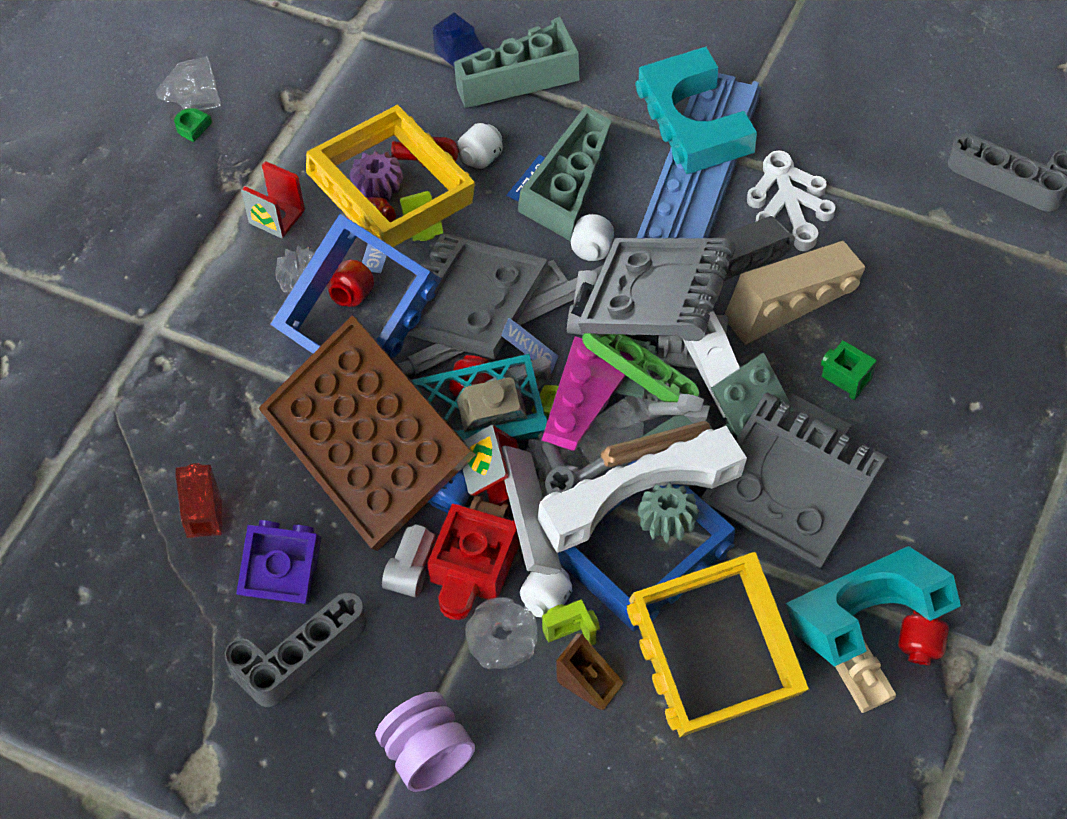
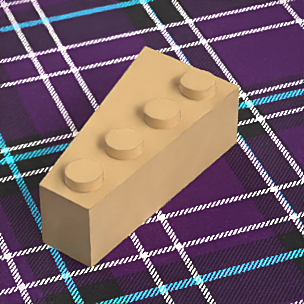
[724,241,866,345]

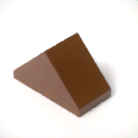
[556,633,624,710]

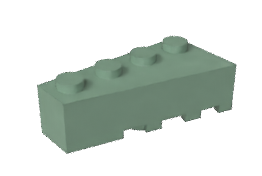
[454,17,580,108]
[518,106,612,241]

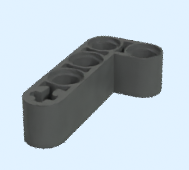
[948,133,1067,212]
[716,216,795,281]
[224,593,366,707]

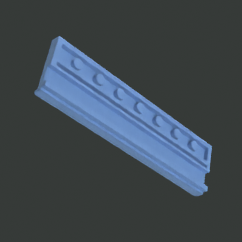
[636,73,761,238]

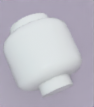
[457,123,503,169]
[571,214,614,261]
[520,568,572,617]

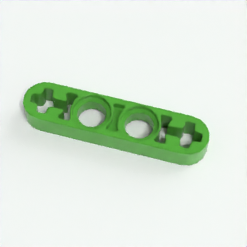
[582,333,699,402]

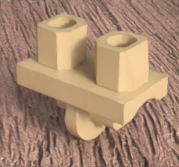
[835,641,896,713]

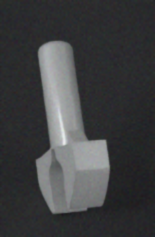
[649,394,710,423]

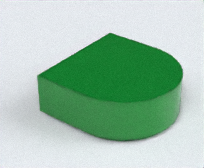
[174,108,212,142]

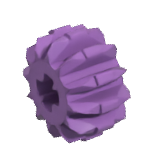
[350,149,403,200]

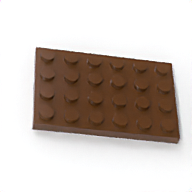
[258,315,476,551]

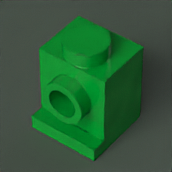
[821,340,877,401]

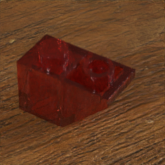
[175,463,222,538]

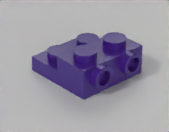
[236,520,322,605]

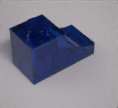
[432,12,485,68]

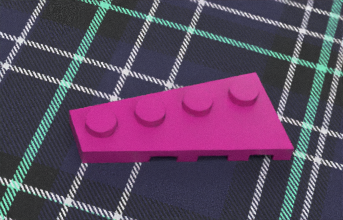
[541,336,634,451]

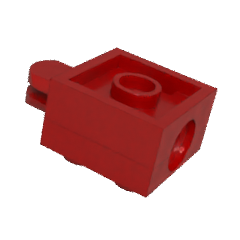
[427,503,520,620]

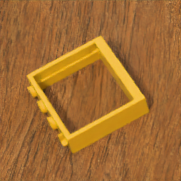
[306,104,475,247]
[627,552,809,737]

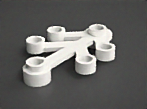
[747,151,835,251]

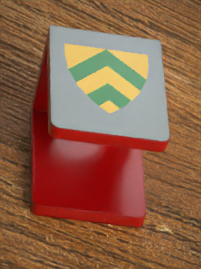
[241,161,305,239]
[462,424,519,506]

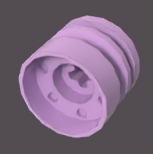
[375,691,475,792]

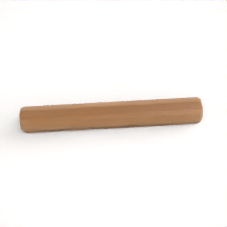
[601,421,710,467]

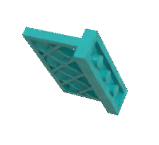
[412,354,547,442]

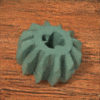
[638,482,699,544]

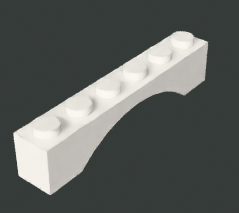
[538,426,747,553]

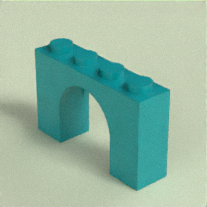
[635,47,757,174]
[785,546,961,667]

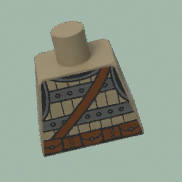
[457,377,527,433]

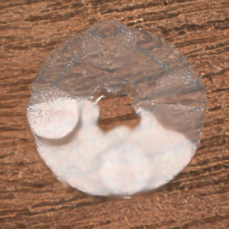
[465,598,538,669]

